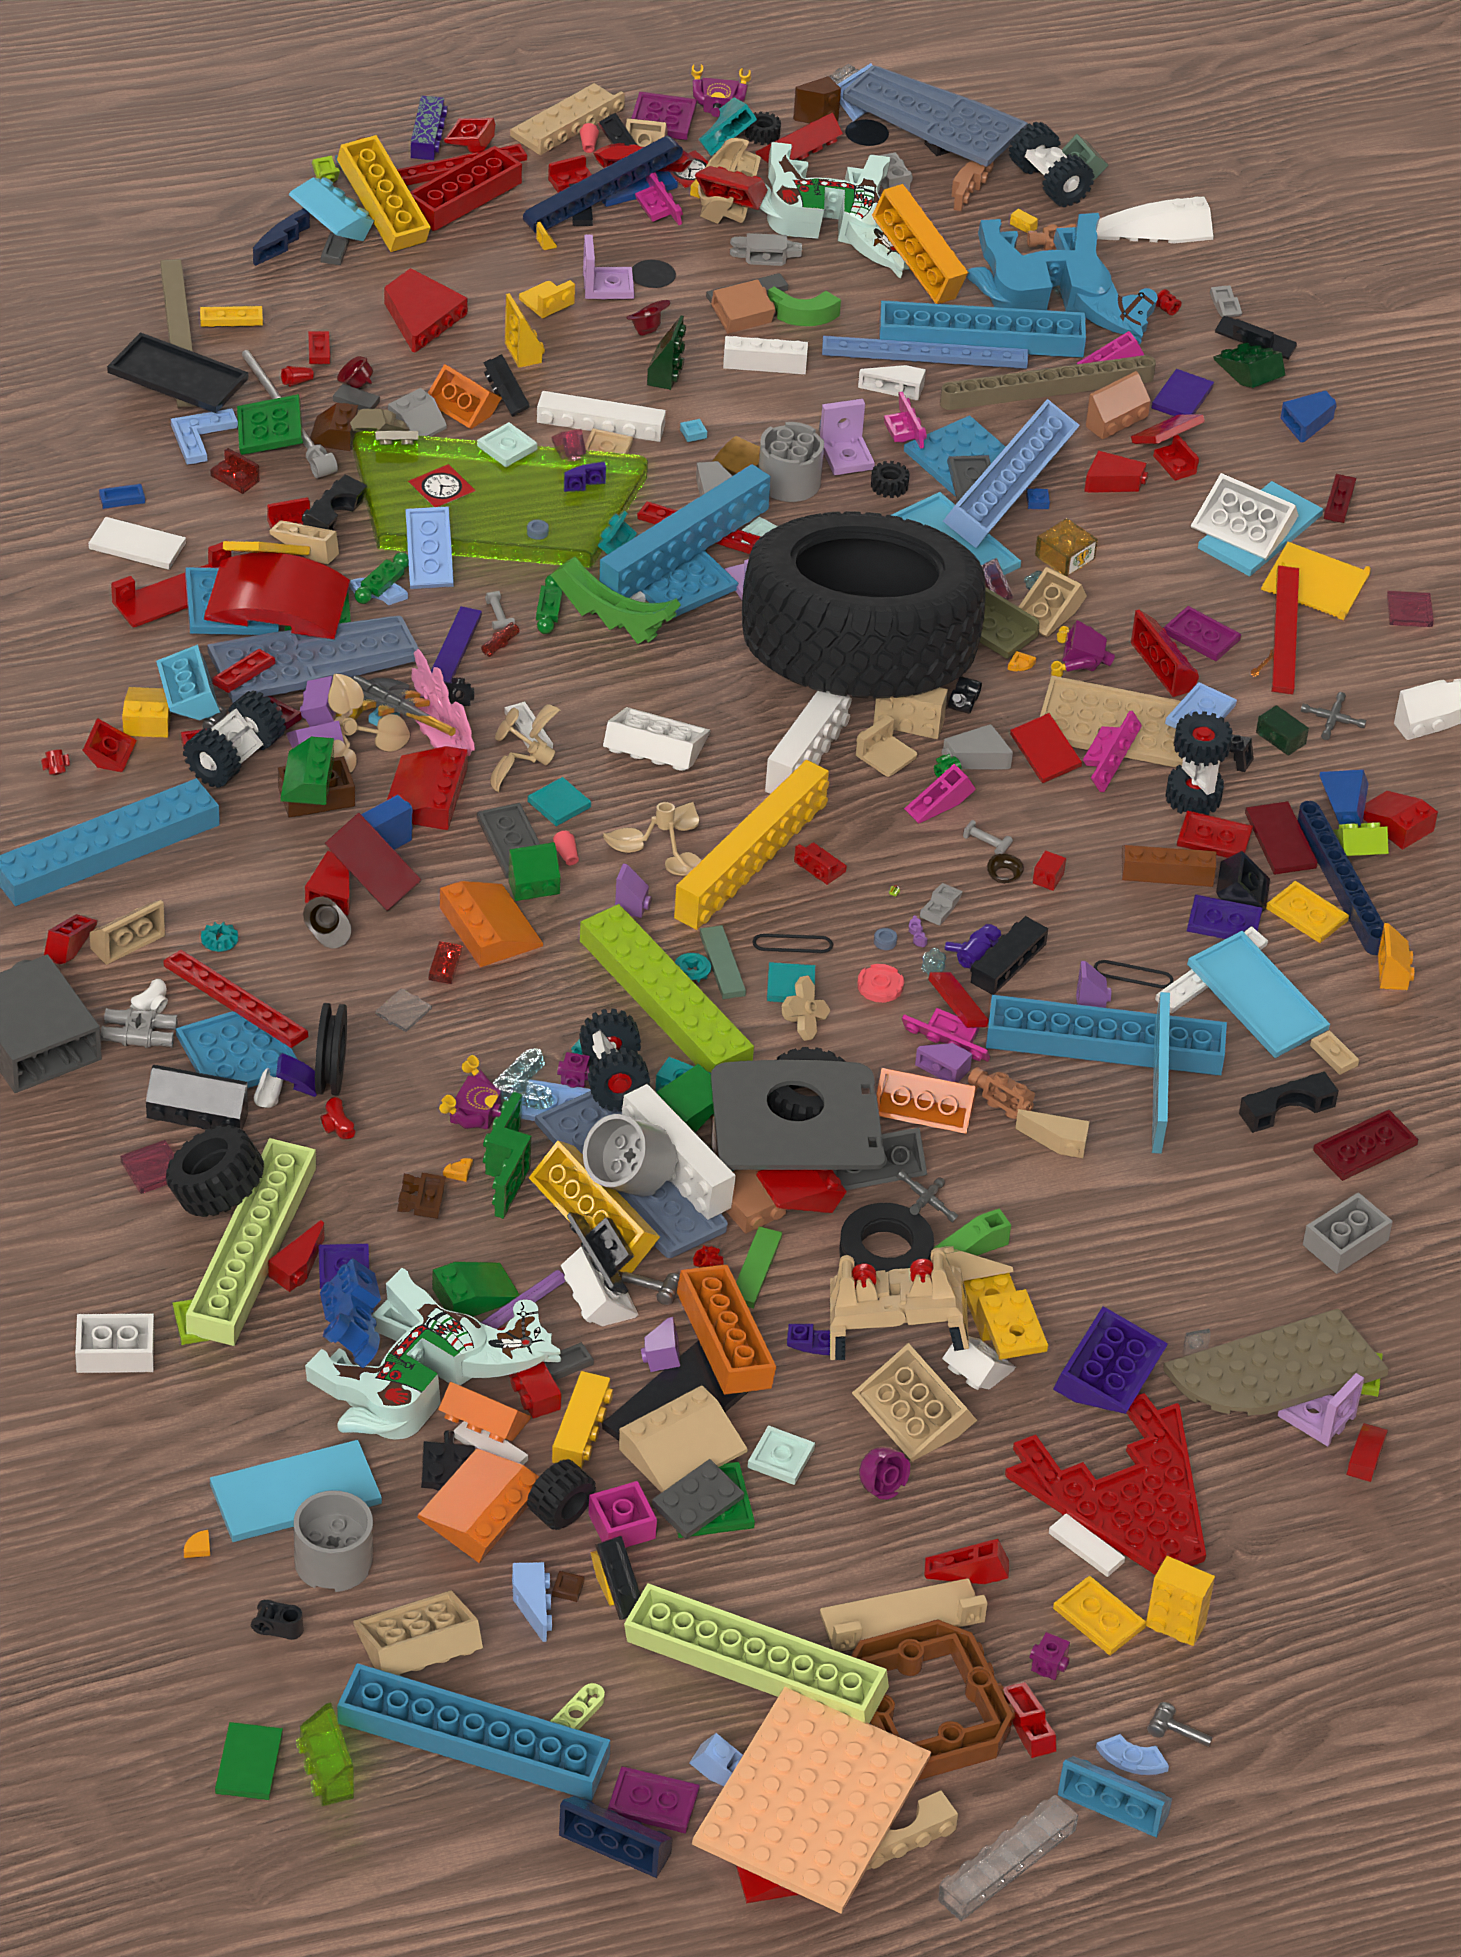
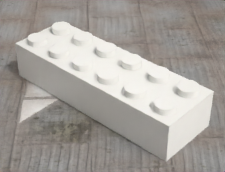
[765,691,852,794]
[622,1084,736,1220]

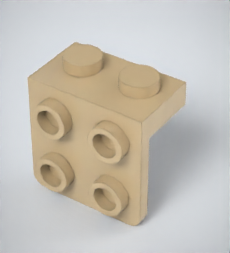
[856,715,917,777]

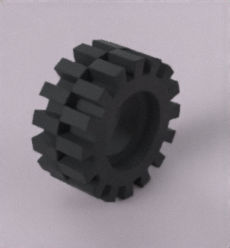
[745,111,781,145]
[871,461,910,498]

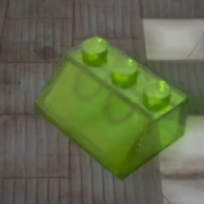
[296,1702,354,1806]

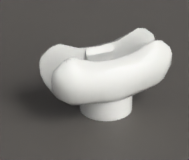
[130,979,168,1013]
[254,1068,284,1108]

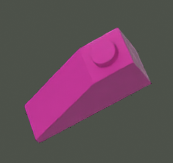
[1077,331,1144,364]
[904,764,976,824]

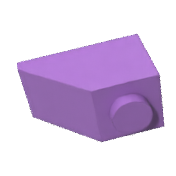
[615,864,652,918]
[1076,961,1111,1008]
[915,1043,972,1082]
[641,1317,680,1372]

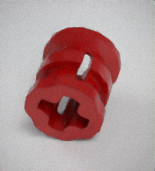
[1156,289,1182,316]

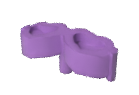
[909,915,927,947]

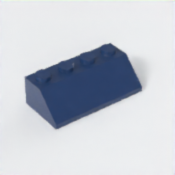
[559,1796,672,1878]

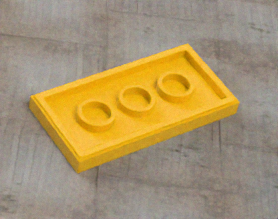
[223,541,310,555]

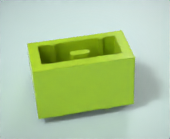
[1333,822,1389,856]

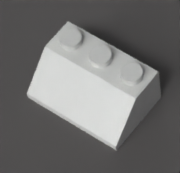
[561,1247,639,1326]

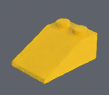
[505,293,545,368]
[122,687,171,738]

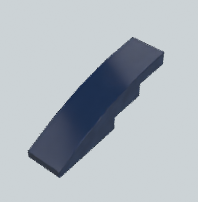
[253,208,310,266]

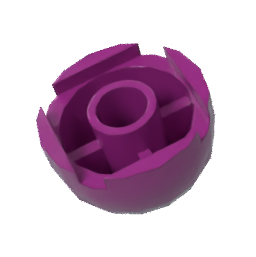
[859,1447,910,1500]

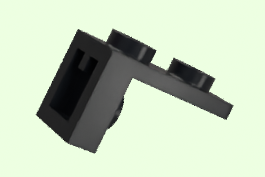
[1229,734,1254,772]

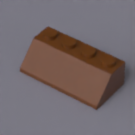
[1122,845,1216,887]

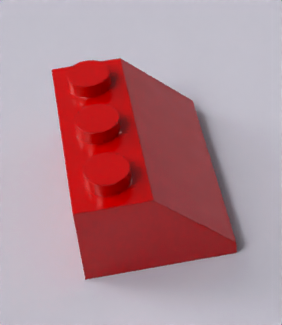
[695,166,768,210]

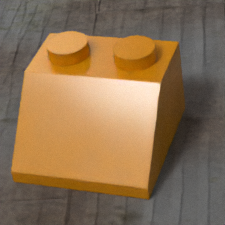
[1377,923,1414,990]

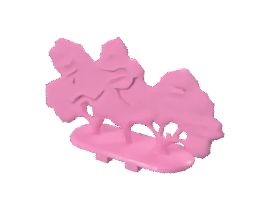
[412,649,475,756]

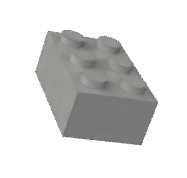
[1303,1192,1393,1274]

